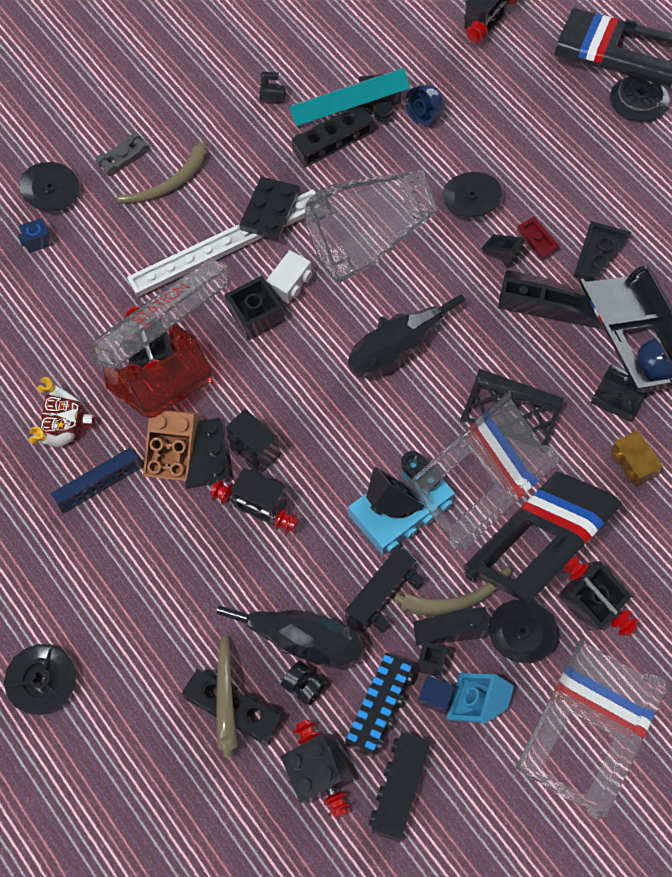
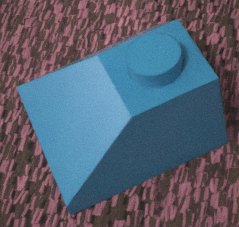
[447,673,514,723]

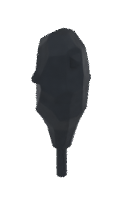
[348,294,465,378]
[216,605,365,670]

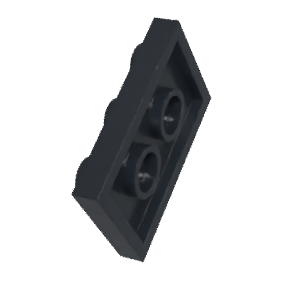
[239,176,300,240]

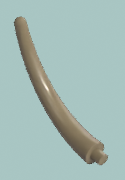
[116,142,208,204]
[394,566,512,616]
[217,636,237,758]

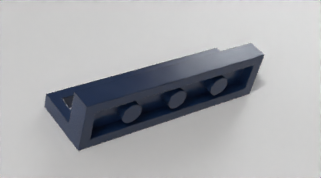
[51,448,142,514]

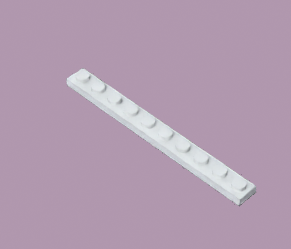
[127,190,323,297]

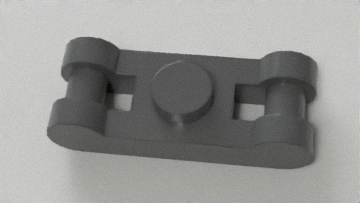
[95,132,150,176]

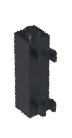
[345,547,424,633]

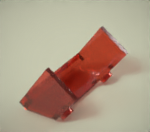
[102,321,213,418]

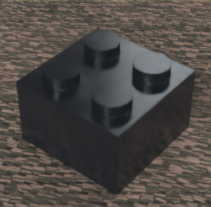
[224,276,285,340]
[226,408,281,473]

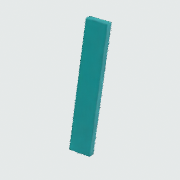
[289,68,410,126]

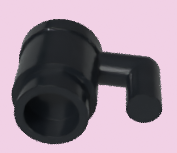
[260,71,285,103]

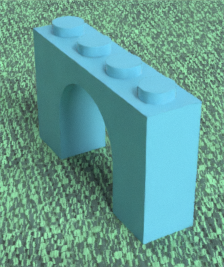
[348,463,455,555]

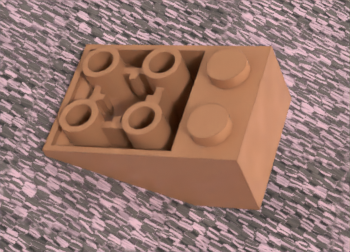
[143,408,199,481]

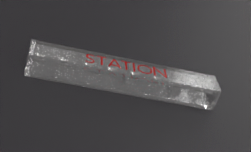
[90,258,231,370]

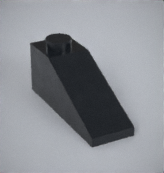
[413,607,489,646]

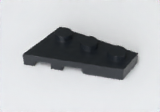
[573,221,632,281]

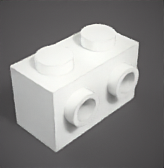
[266,250,313,304]

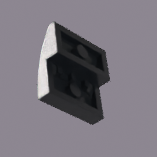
[590,364,647,422]

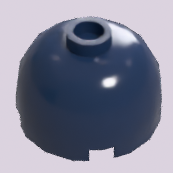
[406,84,445,127]
[636,338,672,381]

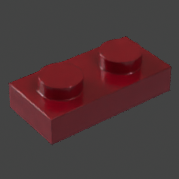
[517,216,559,260]

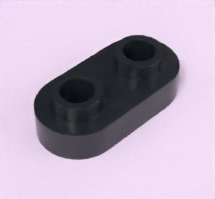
[401,451,441,491]

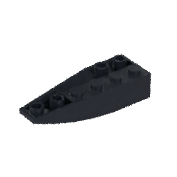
[498,270,626,334]

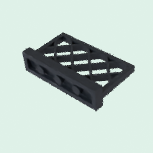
[461,369,564,451]

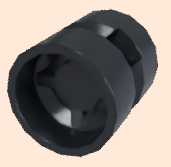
[281,661,327,707]

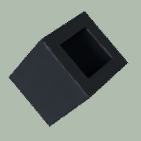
[417,641,447,678]

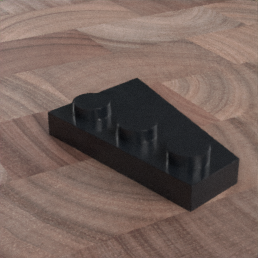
[185,417,231,489]

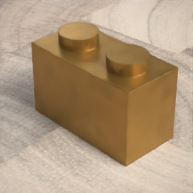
[611,430,663,487]

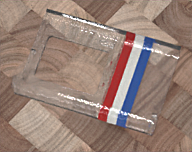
[409,392,560,551]
[516,638,669,820]

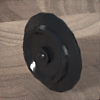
[19,162,80,211]
[442,172,503,217]
[489,600,558,663]

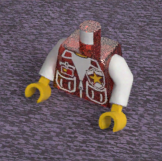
[29,377,95,447]

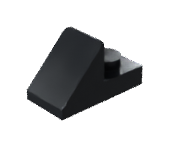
[481,234,525,268]

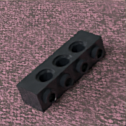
[291,105,374,168]
[181,669,282,747]

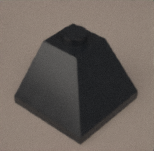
[366,466,424,518]

